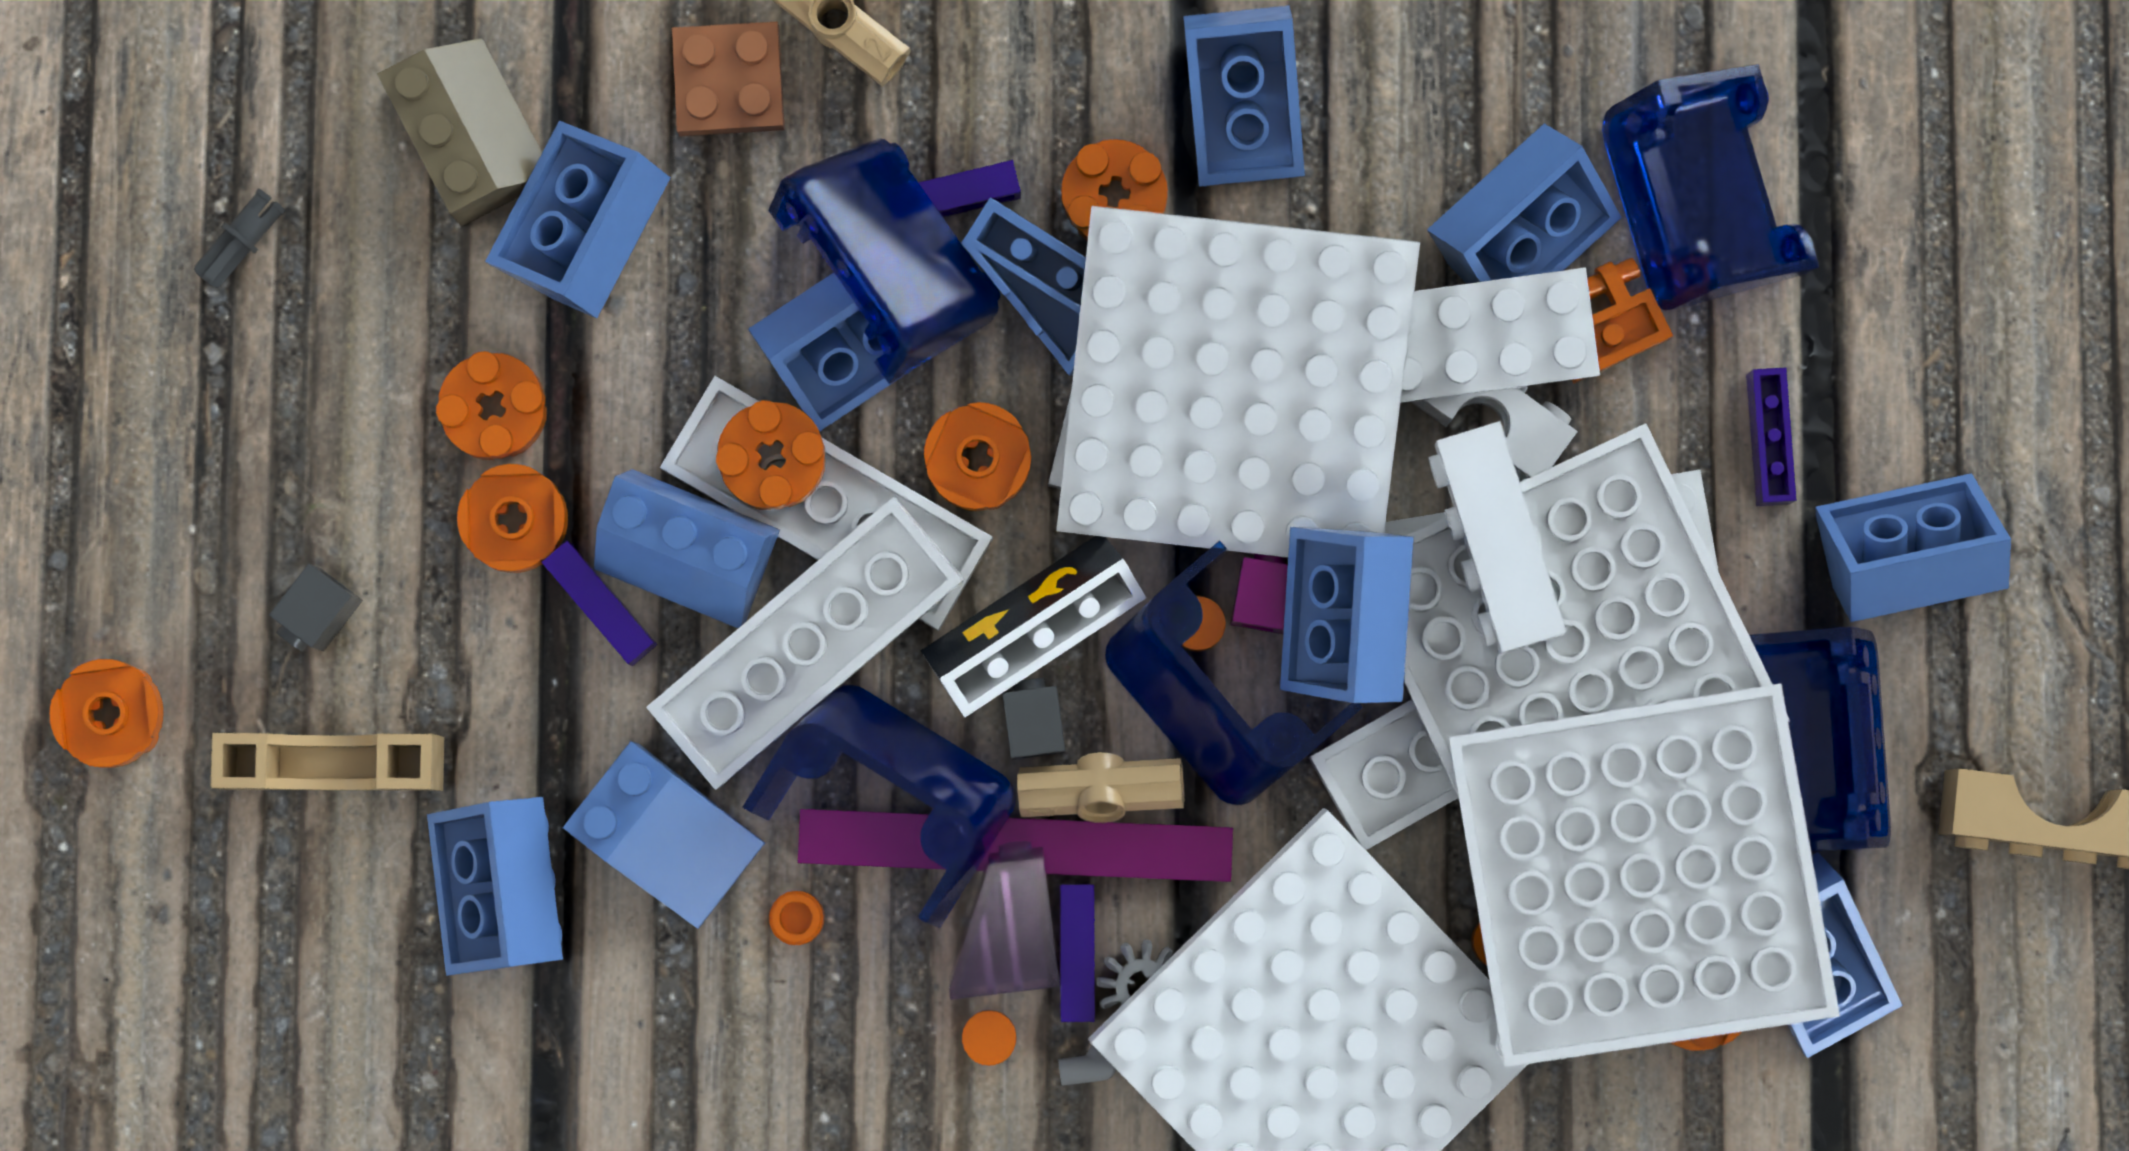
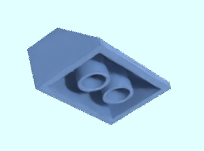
[485,121,671,318]
[1427,123,1622,284]
[748,241,950,431]
[594,469,780,628]
[1815,473,2011,622]
[1280,527,1414,703]
[427,797,563,976]

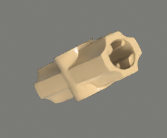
[772,0,911,87]
[1017,752,1185,823]

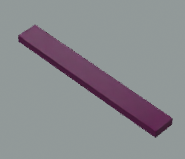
[797,809,1233,882]

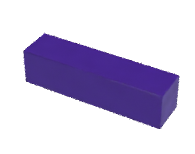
[883,160,1021,230]
[1746,367,1797,506]
[541,541,658,667]
[1060,885,1095,1022]

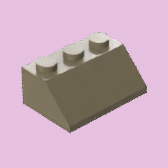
[377,38,542,227]

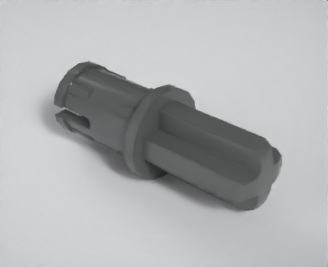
[194,188,286,288]

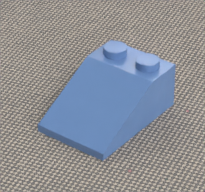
[1183,6,1305,186]
[562,741,765,929]
[1787,852,1903,1058]

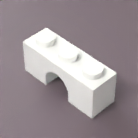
[1412,386,1578,481]

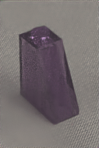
[949,841,1060,1000]

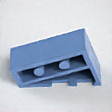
[962,197,1086,376]

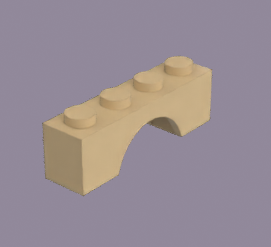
[211,733,444,791]
[1938,769,2129,869]

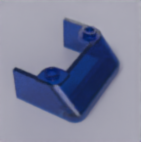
[1105,541,1363,806]
[742,685,1016,928]

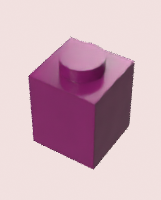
[1230,554,1288,635]

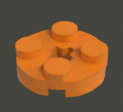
[1061,139,1168,241]
[436,351,547,460]
[716,400,826,510]
[924,402,1032,511]
[457,464,568,573]
[49,659,164,768]

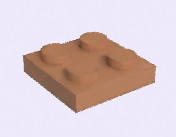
[672,21,785,136]

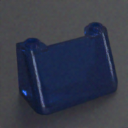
[1602,64,1820,310]
[768,138,1000,384]
[1749,627,1891,851]

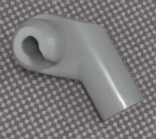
[1058,1045,1117,1086]

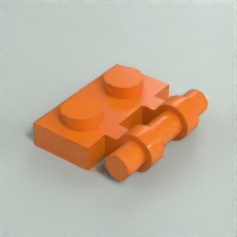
[1572,257,1673,384]

